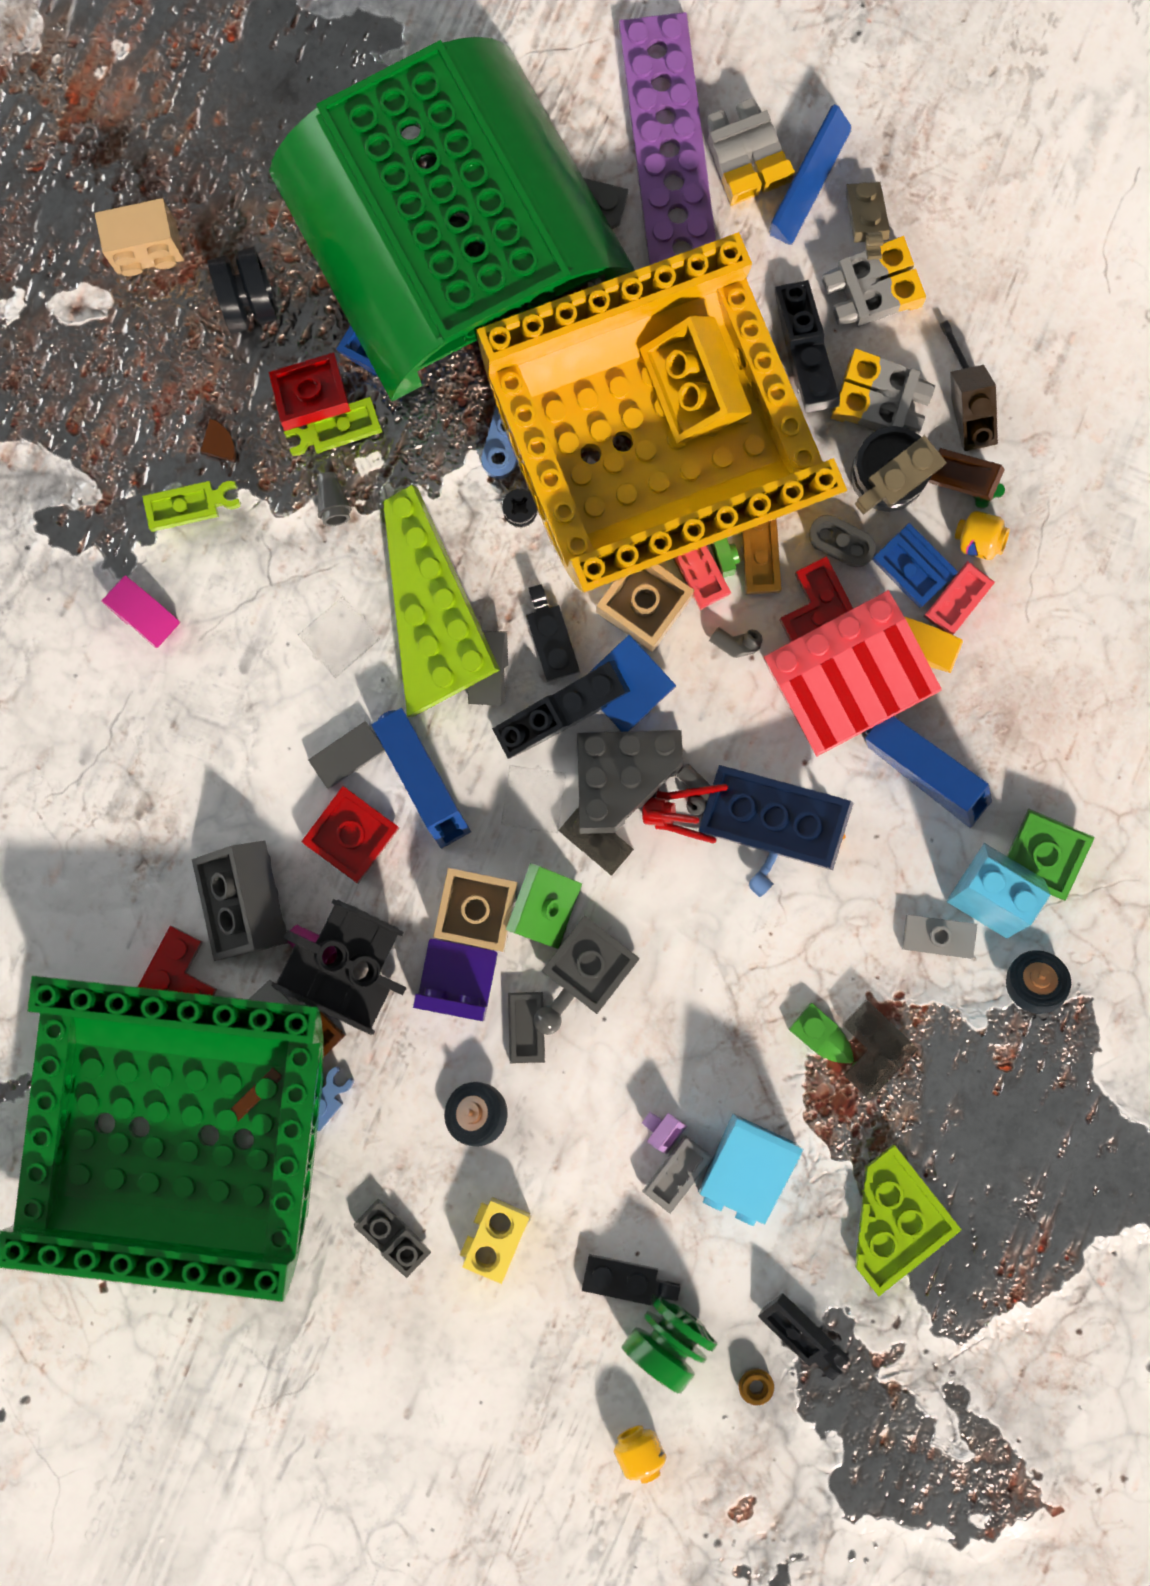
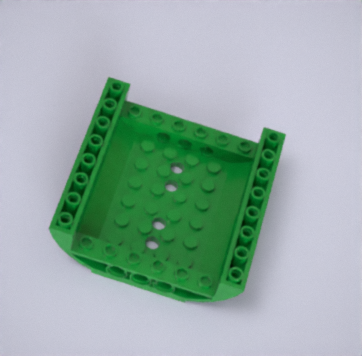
[269,37,635,402]
[0,976,324,1302]

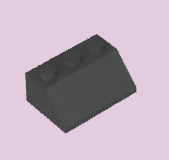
[192,841,288,961]

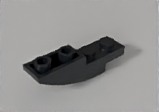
[775,280,840,413]
[492,660,630,759]

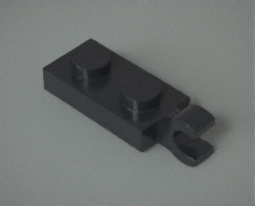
[526,584,580,682]
[582,1254,681,1305]
[758,1293,850,1380]

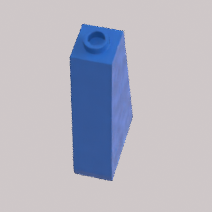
[371,708,471,849]
[865,716,992,828]

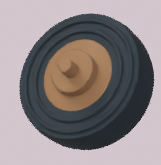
[1006,950,1071,1014]
[444,1082,508,1147]

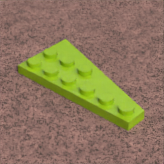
[383,485,500,718]

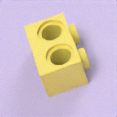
[460,1197,531,1284]

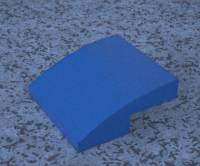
[589,635,676,732]

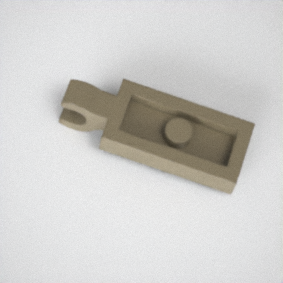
[846,182,890,260]
[855,435,947,515]

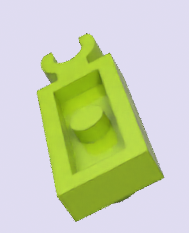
[284,397,382,456]
[142,481,241,532]

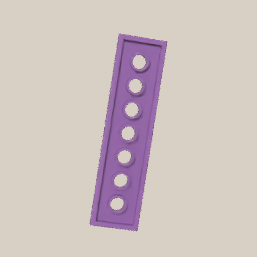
[619,12,716,265]

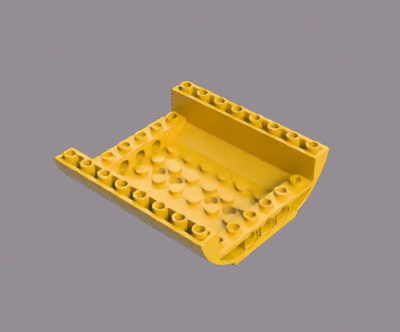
[476,232,848,593]

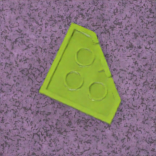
[855,1144,962,1297]

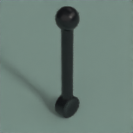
[940,320,970,369]

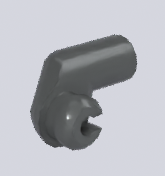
[709,627,763,658]

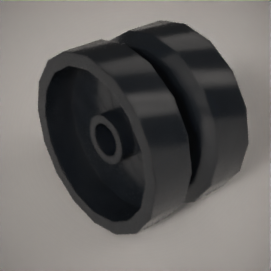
[207,246,278,334]
[850,426,931,512]

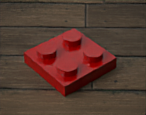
[268,352,351,431]
[301,786,400,884]

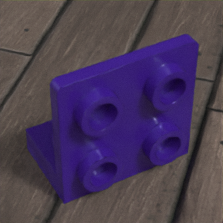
[413,939,498,1022]

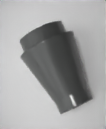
[316,472,352,526]

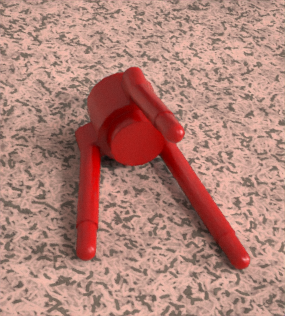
[642,784,728,844]

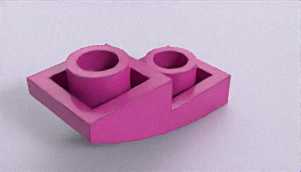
[101,575,181,648]

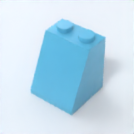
[947,843,1051,939]
[698,1114,804,1226]

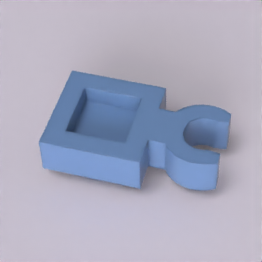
[318,1066,354,1131]

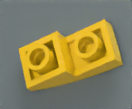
[904,616,963,673]

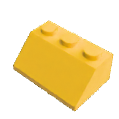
[639,316,752,444]

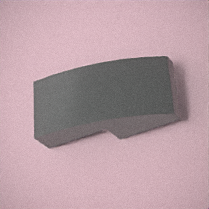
[468,631,508,706]
[354,1199,431,1278]

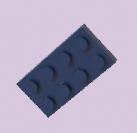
[698,765,854,871]

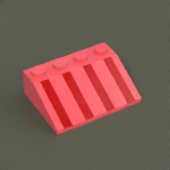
[764,590,942,757]

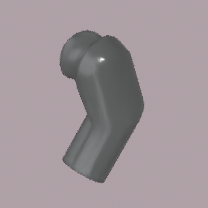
[676,764,710,816]

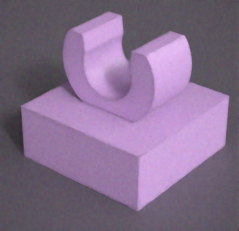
[642,1112,687,1154]

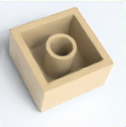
[94,198,184,276]
[596,564,695,652]
[433,868,519,952]

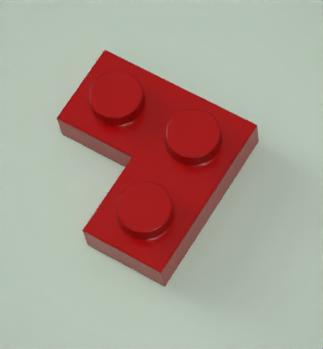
[779,556,853,642]
[138,926,217,996]

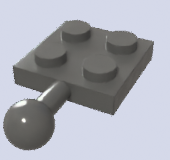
[533,915,640,1035]

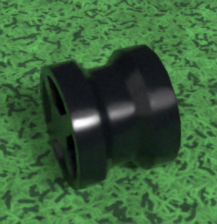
[502,489,537,528]

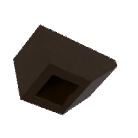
[950,365,998,452]

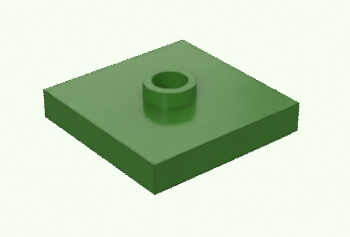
[1007,808,1095,901]
[506,863,582,949]

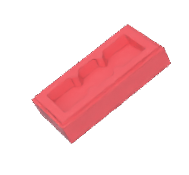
[673,546,731,610]
[923,561,995,635]

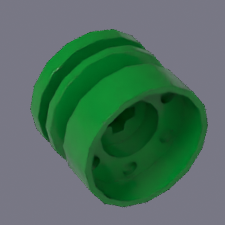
[621,1297,718,1394]

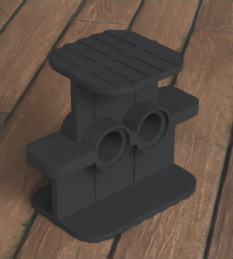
[271,899,407,1035]

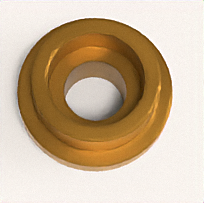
[738,1368,774,1406]

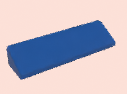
[769,104,852,245]

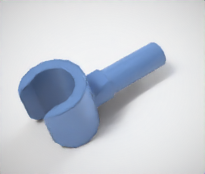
[749,853,778,897]

